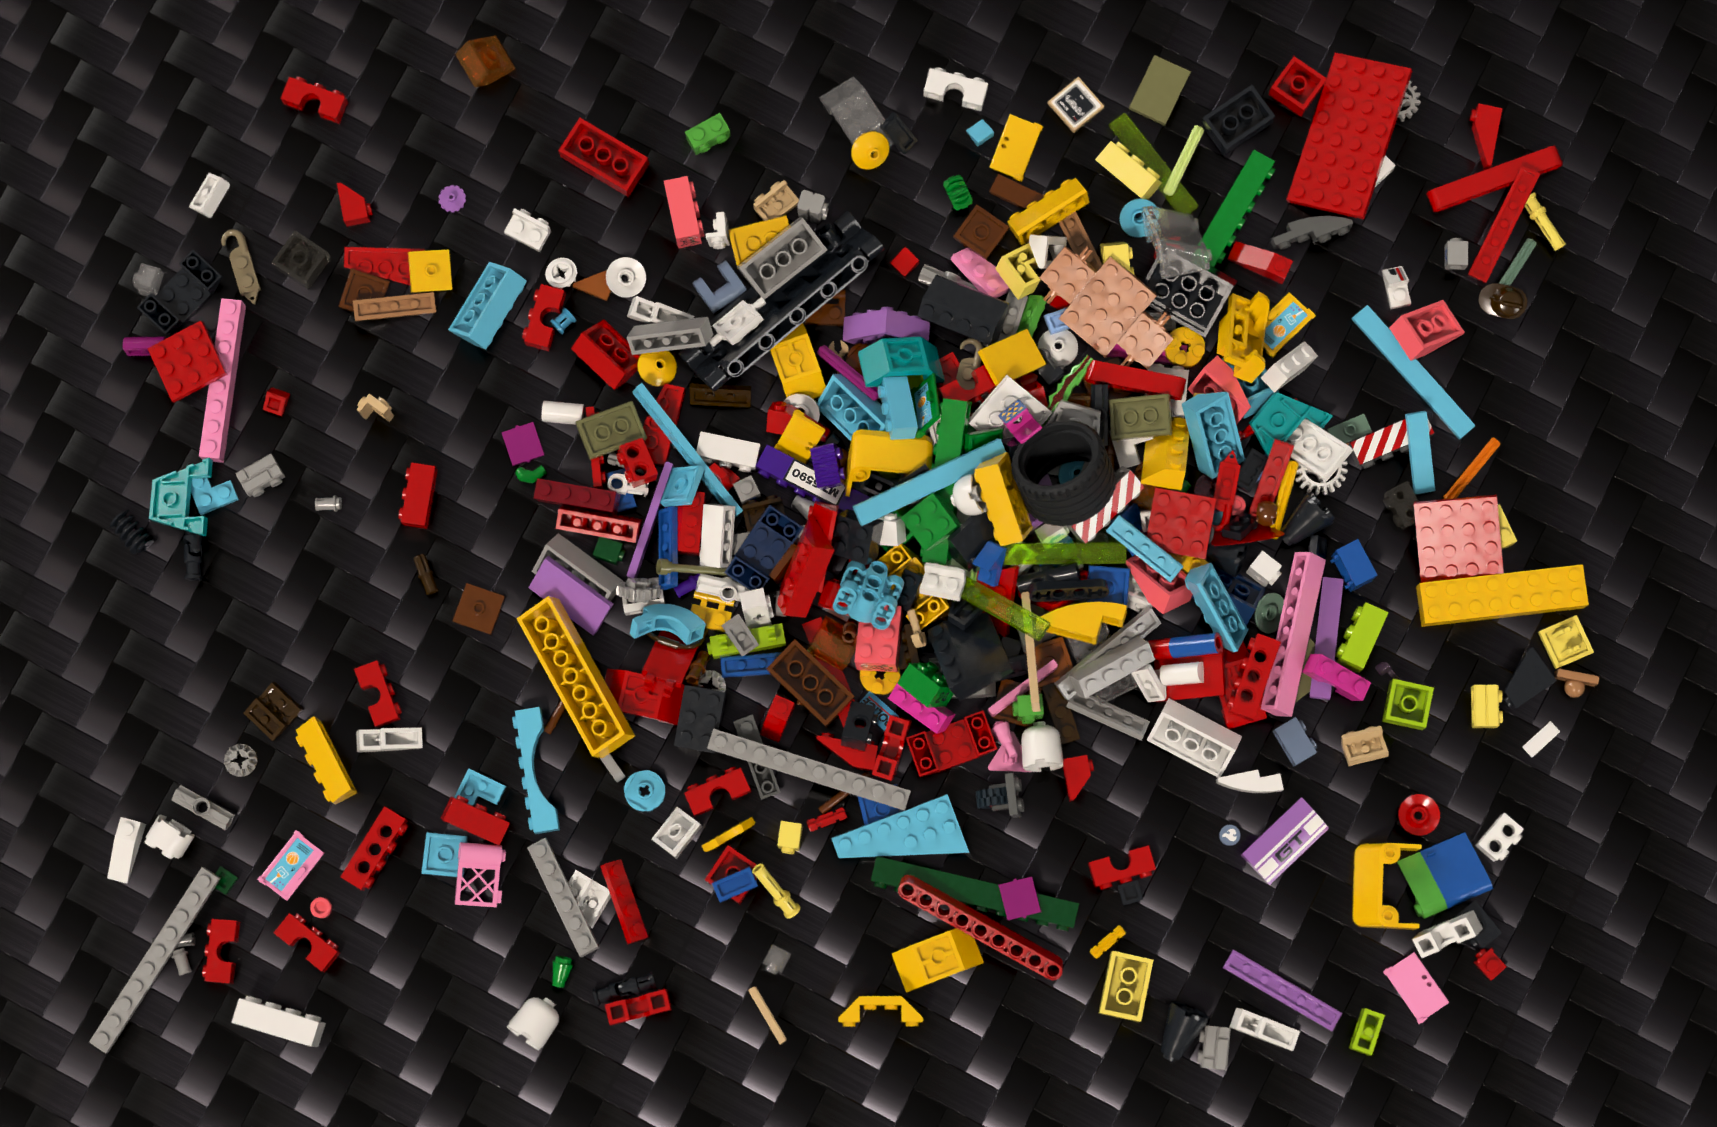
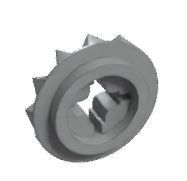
[224,744,257,777]

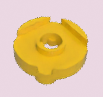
[1164,327,1205,368]
[860,666,900,695]

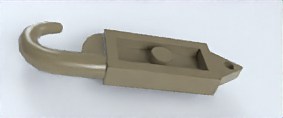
[221,229,261,305]
[956,338,983,390]

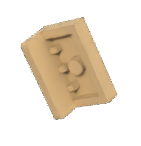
[753,180,799,221]
[357,394,394,422]
[1341,726,1389,766]

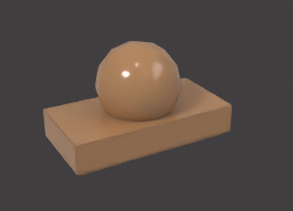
[1554,668,1599,697]

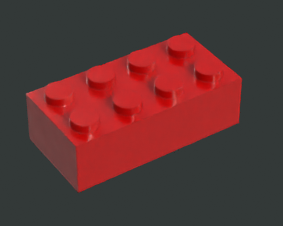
[558,118,649,197]

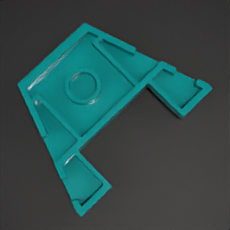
[1249,392,1333,456]
[149,458,213,536]

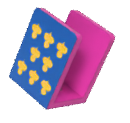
[998,399,1042,444]

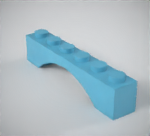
[512,707,560,834]

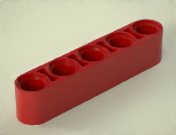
[1085,360,1186,400]

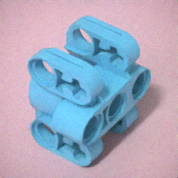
[833,560,904,630]

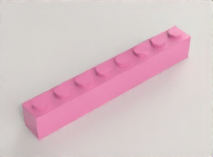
[199,298,246,463]
[1261,552,1326,717]

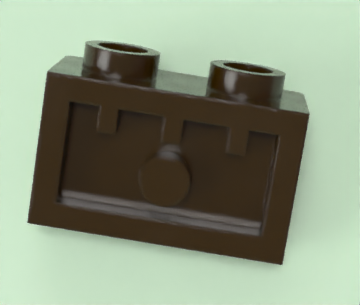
[899,624,919,670]

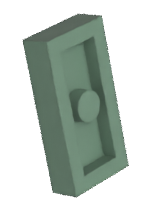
[1326,414,1372,444]

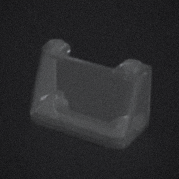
[1142,206,1212,279]

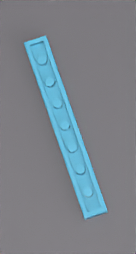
[1352,305,1476,440]
[633,383,743,518]
[853,438,1006,526]

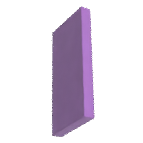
[529,556,613,636]

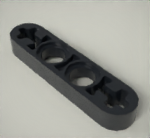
[1028,579,1109,602]

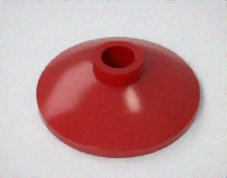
[1398,794,1440,836]

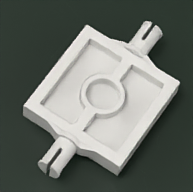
[709,297,766,347]

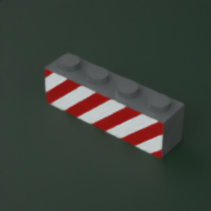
[1348,419,1434,469]

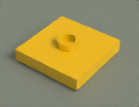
[408,249,452,293]

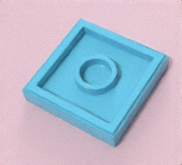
[660,465,704,507]
[421,832,468,877]

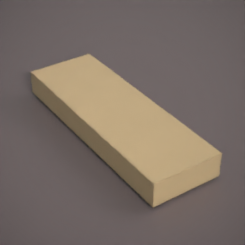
[748,986,787,1045]

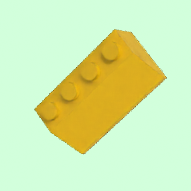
[1007,178,1090,246]
[1141,417,1189,490]
[974,452,1033,546]
[296,717,357,805]

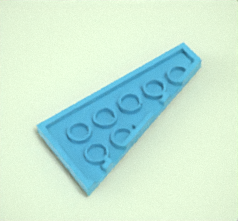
[831,794,969,858]

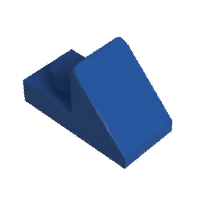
[973,540,1007,587]

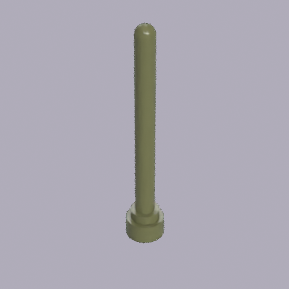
[656,558,728,576]

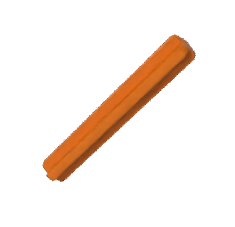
[1443,437,1501,499]

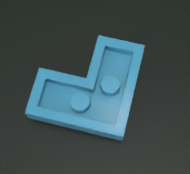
[191,478,239,515]
[455,768,506,806]

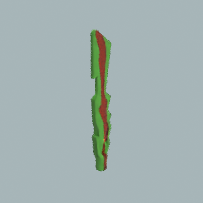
[1041,354,1093,427]

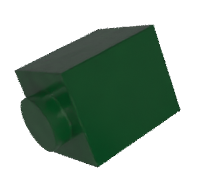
[593,537,626,566]

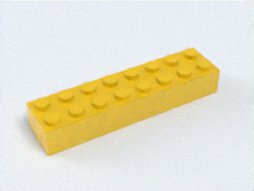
[1416,565,1589,627]
[517,596,635,758]

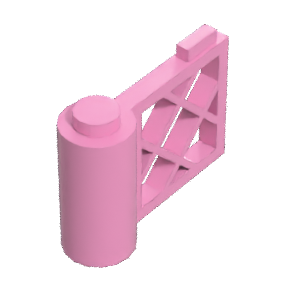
[455,842,506,907]

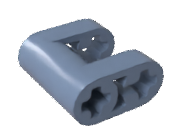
[692,260,746,314]

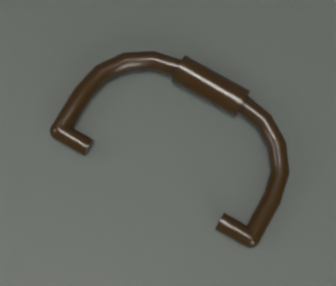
[647,628,708,650]

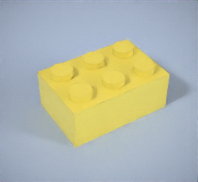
[1095,141,1162,200]
[1099,951,1153,1022]

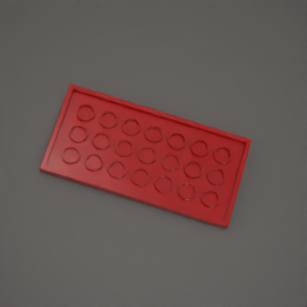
[1286,53,1412,219]

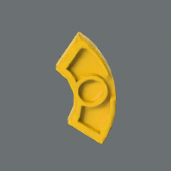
[702,817,755,852]

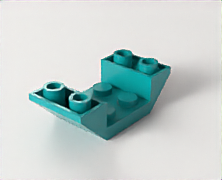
[858,337,945,387]

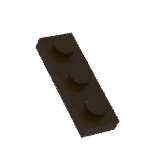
[690,383,751,407]
[1041,682,1080,745]

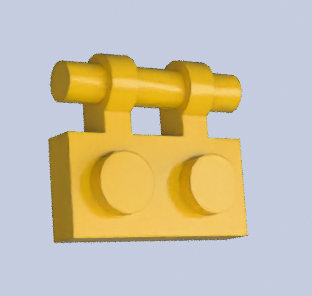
[691,590,735,633]

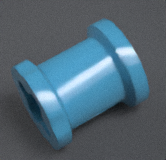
[550,307,577,334]

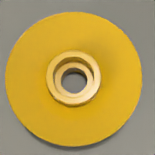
[851,131,889,169]
[638,351,677,387]

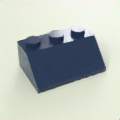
[1192,564,1266,625]

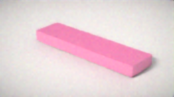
[988,659,1058,717]

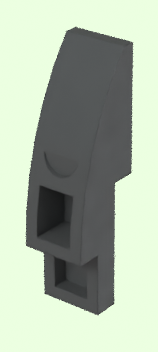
[1271,216,1353,250]
[733,714,781,800]

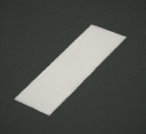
[1523,721,1560,757]

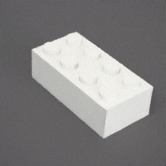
[231,996,326,1047]

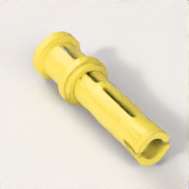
[1525,192,1566,251]
[752,863,801,919]

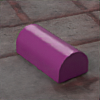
[123,336,166,356]

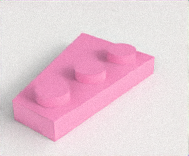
[951,247,1010,298]

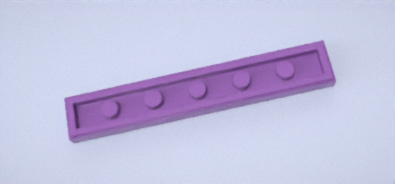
[627,462,675,578]
[1310,577,1344,700]
[1223,950,1342,1031]

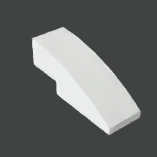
[627,296,694,324]
[356,727,423,752]
[1216,770,1284,793]
[1229,1008,1300,1051]

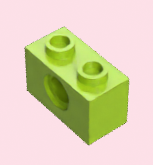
[1349,1008,1385,1055]

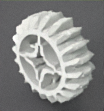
[1295,461,1348,495]

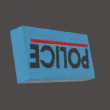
[859,691,898,731]

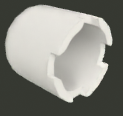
[1021,722,1063,772]
[507,997,559,1050]

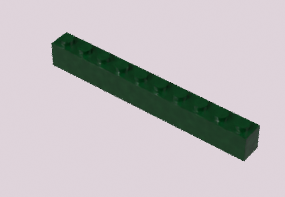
[871,856,1079,932]

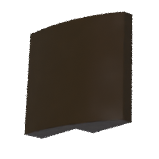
[244,682,304,741]

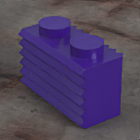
[810,443,847,490]

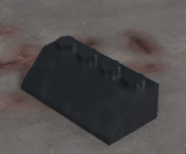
[917,275,1010,345]
[948,512,999,572]

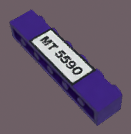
[756,445,870,514]

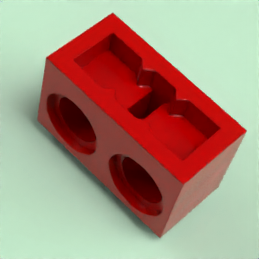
[617,438,658,488]

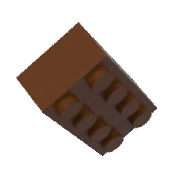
[766,640,855,728]

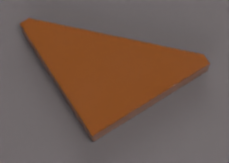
[573,270,612,301]

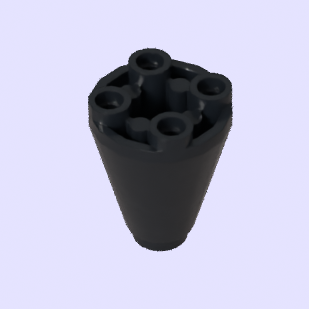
[1280,492,1335,547]

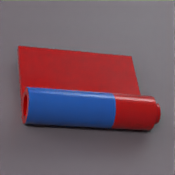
[1148,633,1226,702]

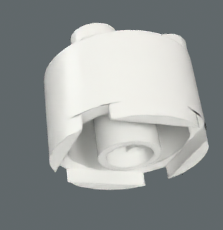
[145,815,195,859]

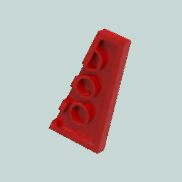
[344,247,426,286]
[628,384,686,466]

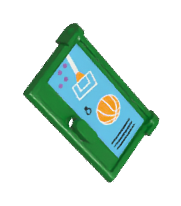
[910,373,941,438]

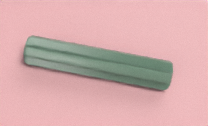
[1499,238,1537,286]

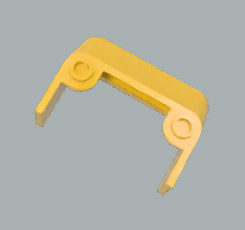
[845,429,933,501]
[1352,843,1422,930]

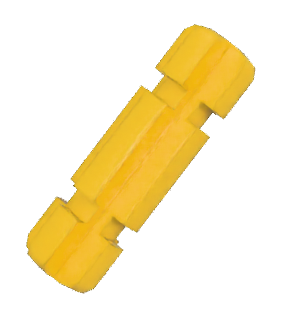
[1090,925,1126,959]

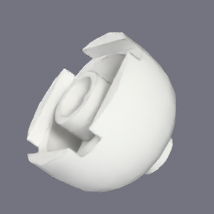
[951,474,988,516]

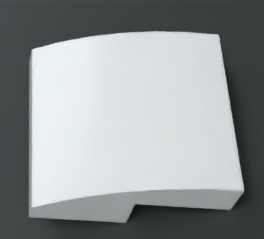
[554,870,611,928]

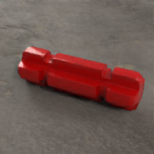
[807,807,847,832]

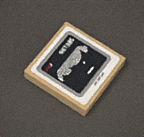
[1048,77,1104,133]

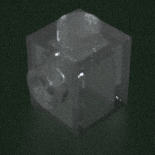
[133,263,164,296]
[763,945,791,975]

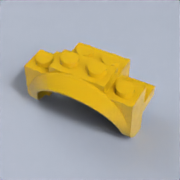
[1217,291,1270,383]

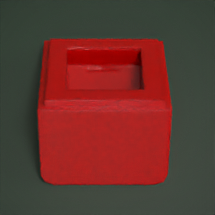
[891,247,919,277]
[263,388,290,416]

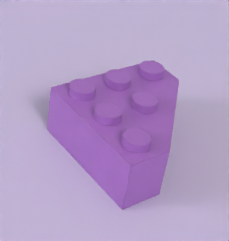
[843,307,930,345]

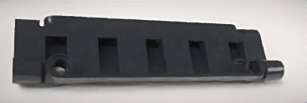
[678,211,884,392]

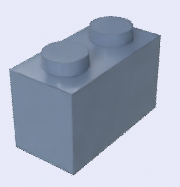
[1272,717,1317,767]

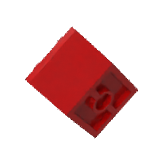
[1219,642,1267,729]
[605,669,685,725]
[906,710,997,777]

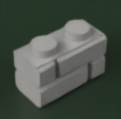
[797,190,829,224]
[235,454,285,497]
[1197,1025,1231,1070]

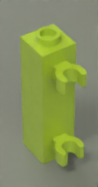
[707,623,786,659]

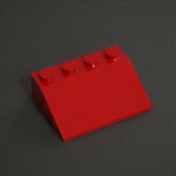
[808,501,839,593]
[777,515,834,618]

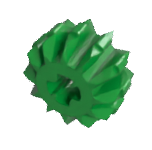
[943,174,973,211]

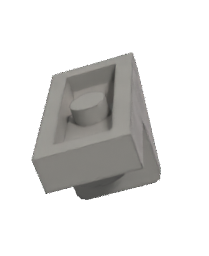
[721,614,759,657]

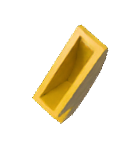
[1036,602,1127,645]

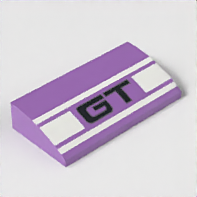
[1241,797,1329,885]

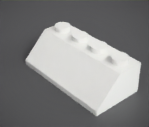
[1147,698,1242,778]

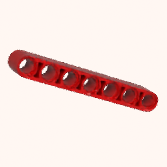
[1427,146,1563,212]

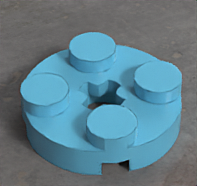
[624,770,666,812]

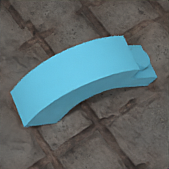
[630,604,706,645]

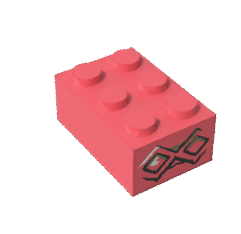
[664,176,705,249]
[854,605,904,672]

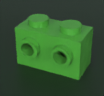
[685,113,731,155]
[1012,694,1044,724]

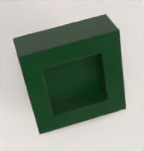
[215,866,238,895]

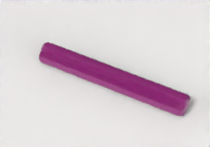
[817,345,879,401]

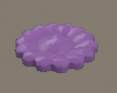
[439,185,466,213]

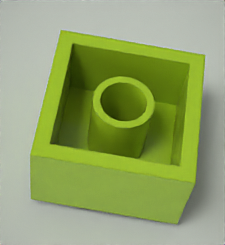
[1382,679,1434,730]

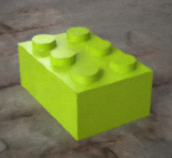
[1335,603,1389,673]

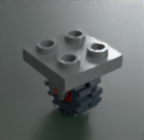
[976,773,1025,818]

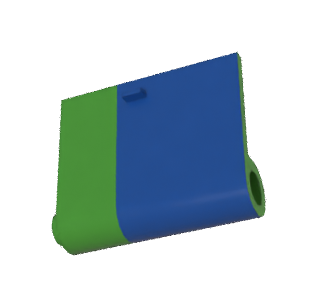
[1397,832,1493,919]

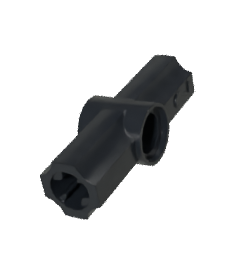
[1091,384,1110,446]
[1017,563,1081,594]

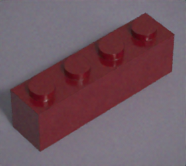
[534,478,621,515]

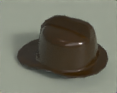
[1479,283,1527,319]

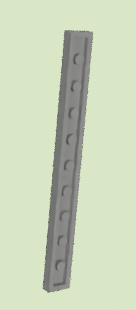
[707,729,911,811]
[89,867,221,1053]

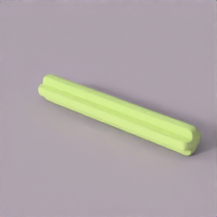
[1163,125,1204,196]

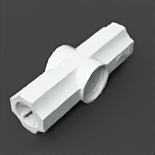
[696,573,750,602]

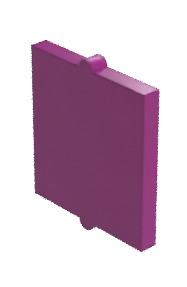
[501,422,545,466]
[999,877,1041,920]

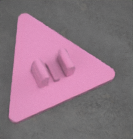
[988,732,1030,772]

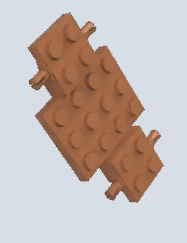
[1039,246,1174,369]

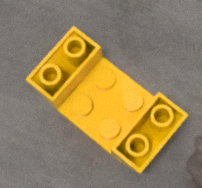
[770,323,826,399]
[877,544,950,630]
[892,928,984,993]
[839,996,923,1027]

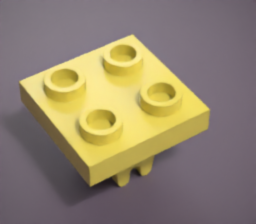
[1538,615,1594,669]

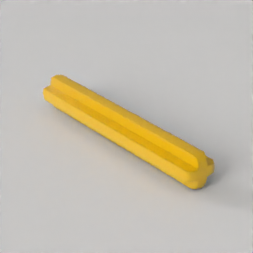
[1270,460,1299,540]

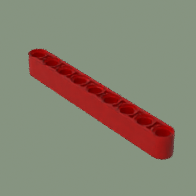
[898,875,1063,980]

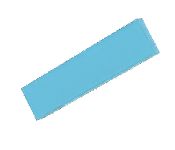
[1405,411,1435,494]
[1106,515,1184,583]

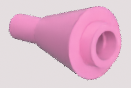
[991,720,1017,758]

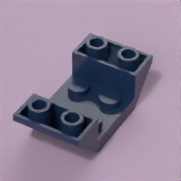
[724,505,804,591]

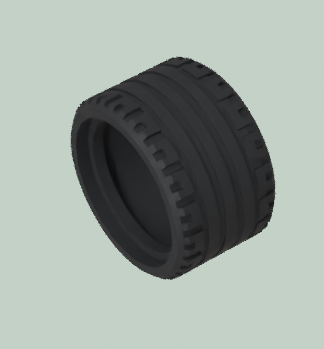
[1011,421,1116,526]

